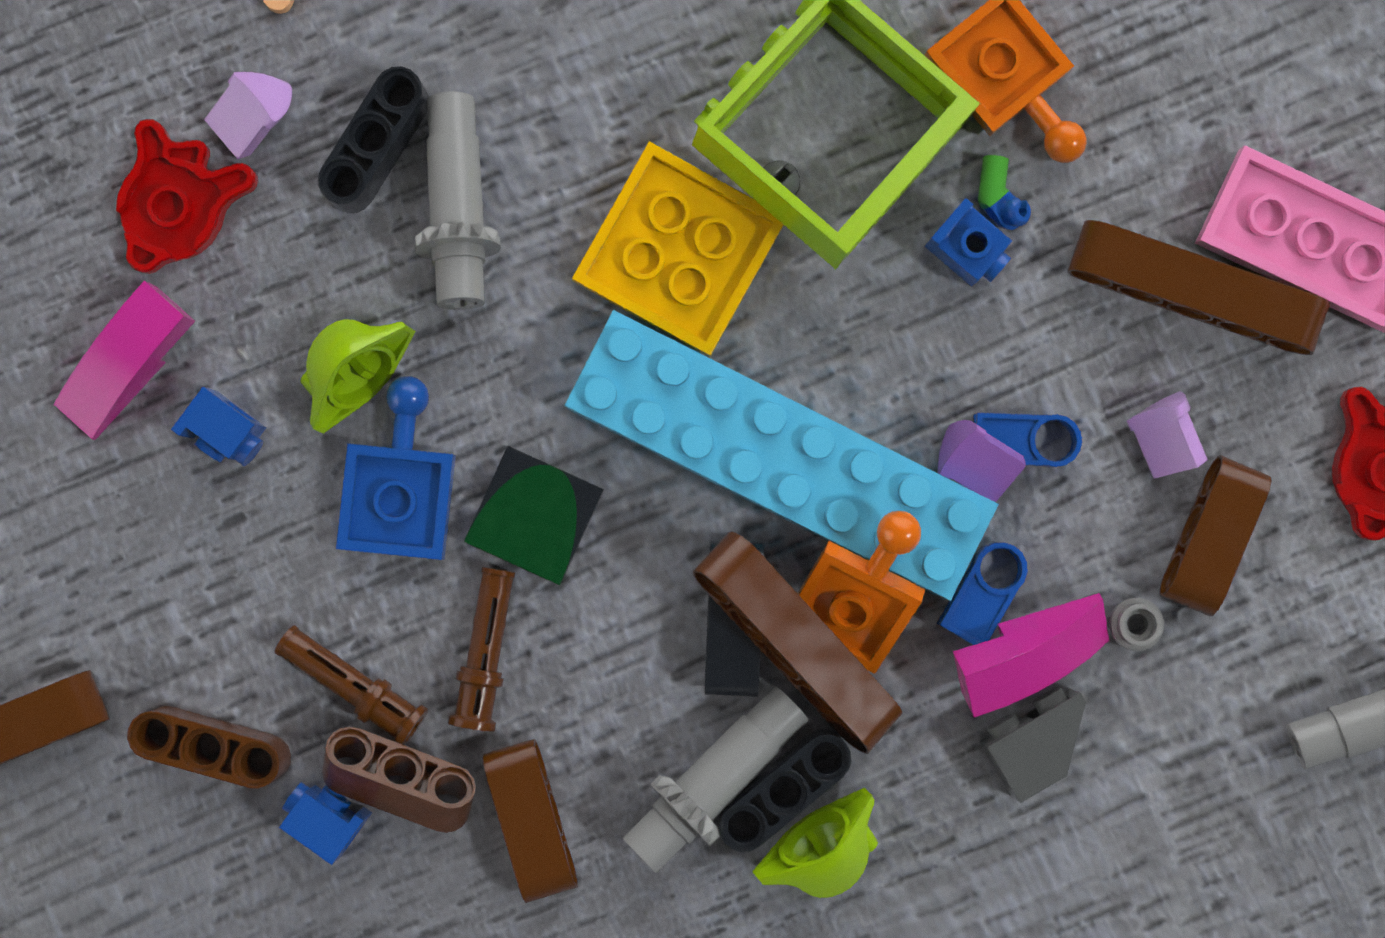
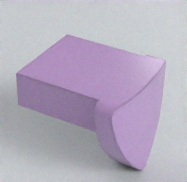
[204,72,292,159]
[1127,391,1208,479]

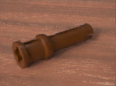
[448,567,515,732]
[274,625,428,745]

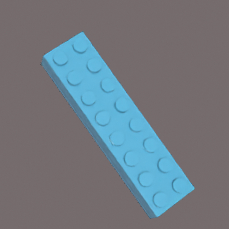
[564,310,999,601]

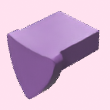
[938,420,1026,502]

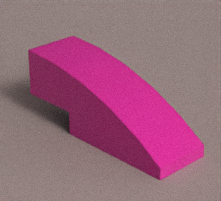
[53,281,195,440]
[953,593,1109,718]

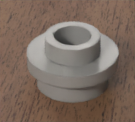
[1109,598,1164,651]

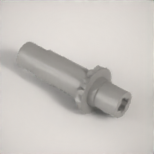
[415,91,501,310]
[623,686,809,873]
[1286,689,1385,770]

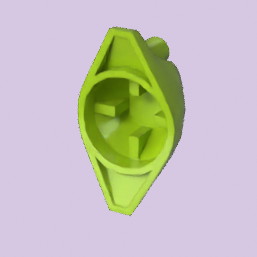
[300,319,416,434]
[752,787,878,898]

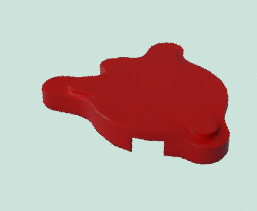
[116,119,258,274]
[1332,386,1385,540]

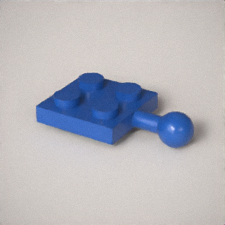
[336,376,456,560]

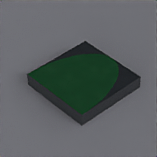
[464,446,604,585]

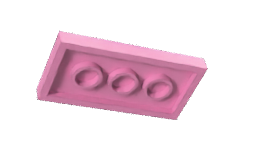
[1195,146,1385,333]

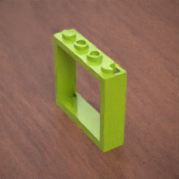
[692,0,980,270]

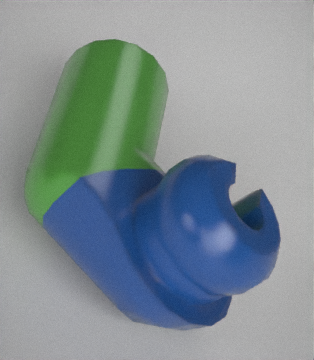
[978,155,1031,230]

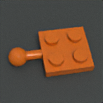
[924,0,1087,163]
[797,511,925,674]

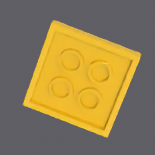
[572,141,784,358]

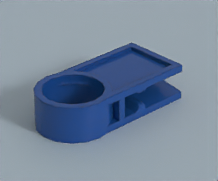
[973,413,1082,468]
[936,542,1028,645]

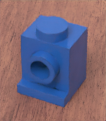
[924,198,1012,287]
[171,387,267,466]
[279,782,372,865]

